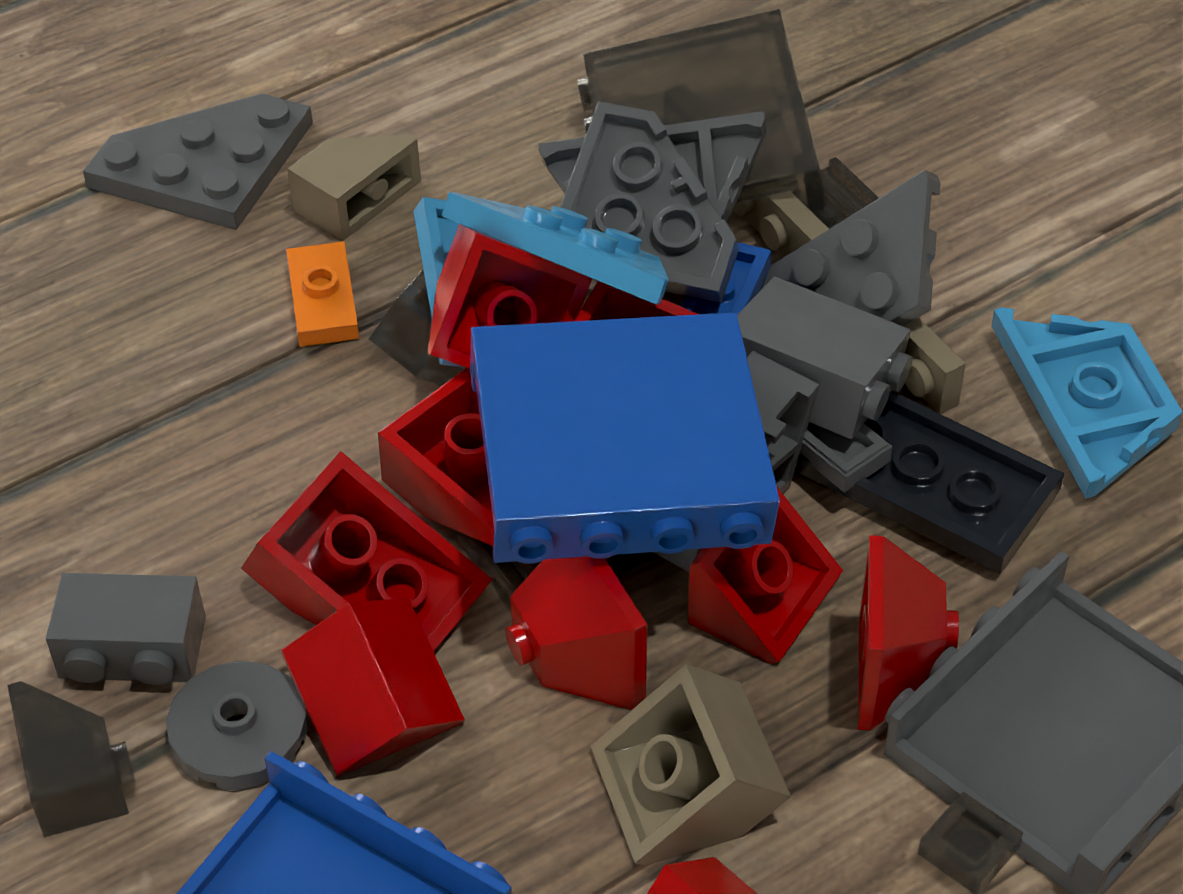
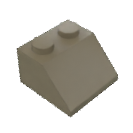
[590,664,791,865]

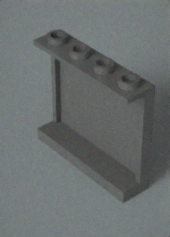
[884,551,1183,894]

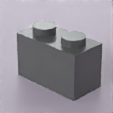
[46,573,206,685]

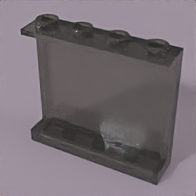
[577,9,826,212]

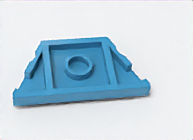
[442,192,669,305]
[991,307,1183,499]

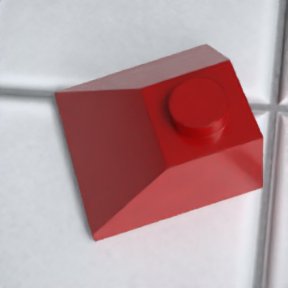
[857,535,959,731]
[505,556,647,710]

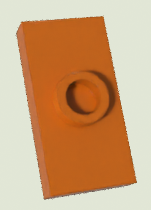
[286,241,359,347]

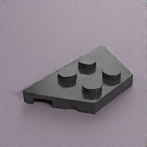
[538,111,767,223]
[761,170,941,326]

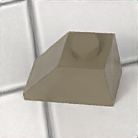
[287,134,421,241]

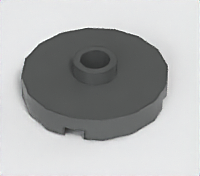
[166,661,308,791]

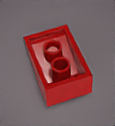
[378,368,494,546]
[241,451,493,652]

